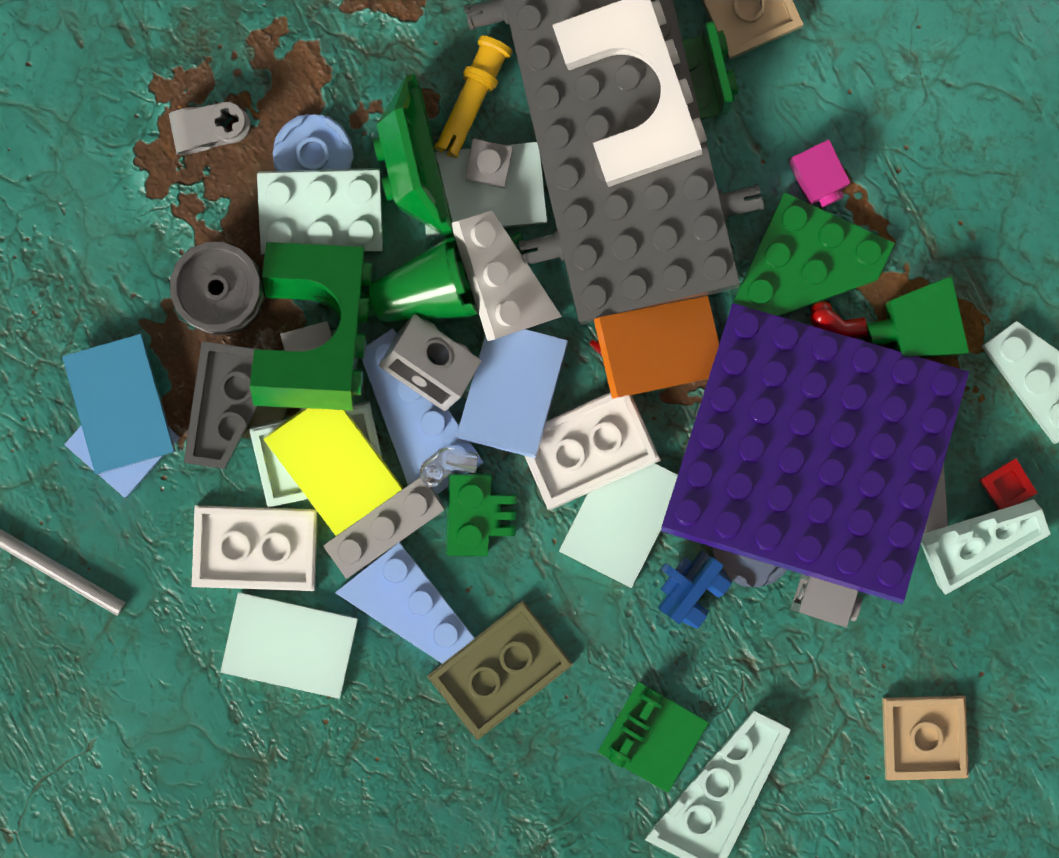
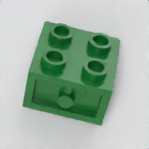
[682,21,738,120]

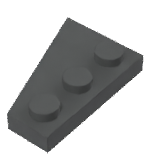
[184,341,259,469]

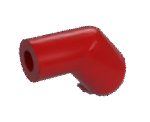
[810,301,868,339]

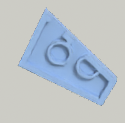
[335,542,475,664]

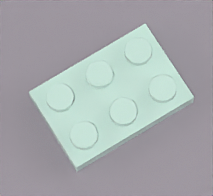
[257,168,383,254]

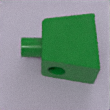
[867,277,969,358]

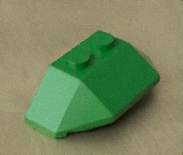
[373,73,454,238]

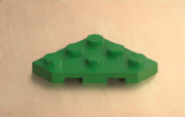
[732,192,895,316]

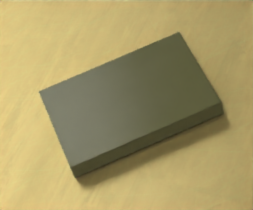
[427,600,573,740]

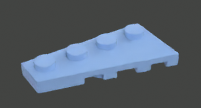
[362,328,484,494]

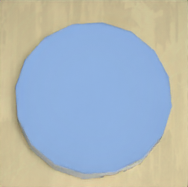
[273,114,354,171]

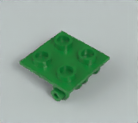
[597,681,709,793]

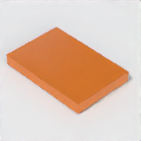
[594,296,719,399]

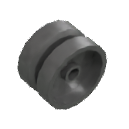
[170,242,266,335]

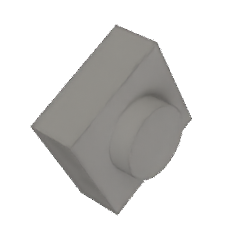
[465,139,513,189]

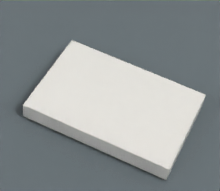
[525,392,661,510]
[192,505,318,591]

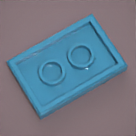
[62,334,176,475]

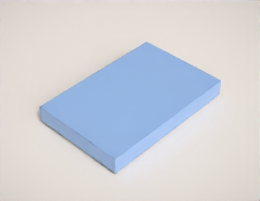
[457,329,568,459]

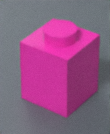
[788,140,850,208]

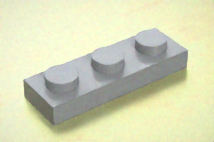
[323,475,447,579]

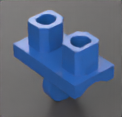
[658,550,732,629]

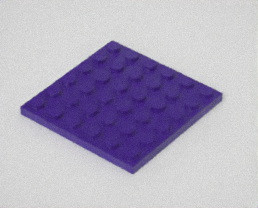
[661,303,969,604]

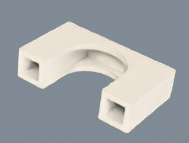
[553,0,707,187]

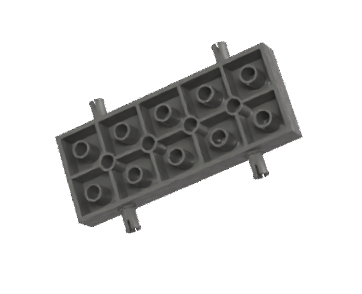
[464,0,764,325]

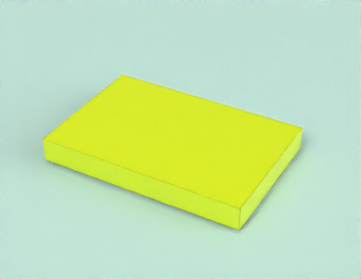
[263,408,402,536]

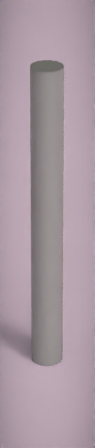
[0,529,126,616]

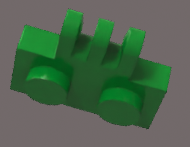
[445,472,517,556]

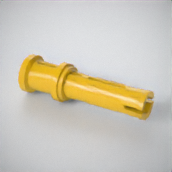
[434,35,513,159]

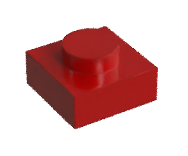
[979,458,1037,511]

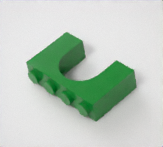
[250,242,373,411]

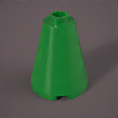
[365,236,479,322]

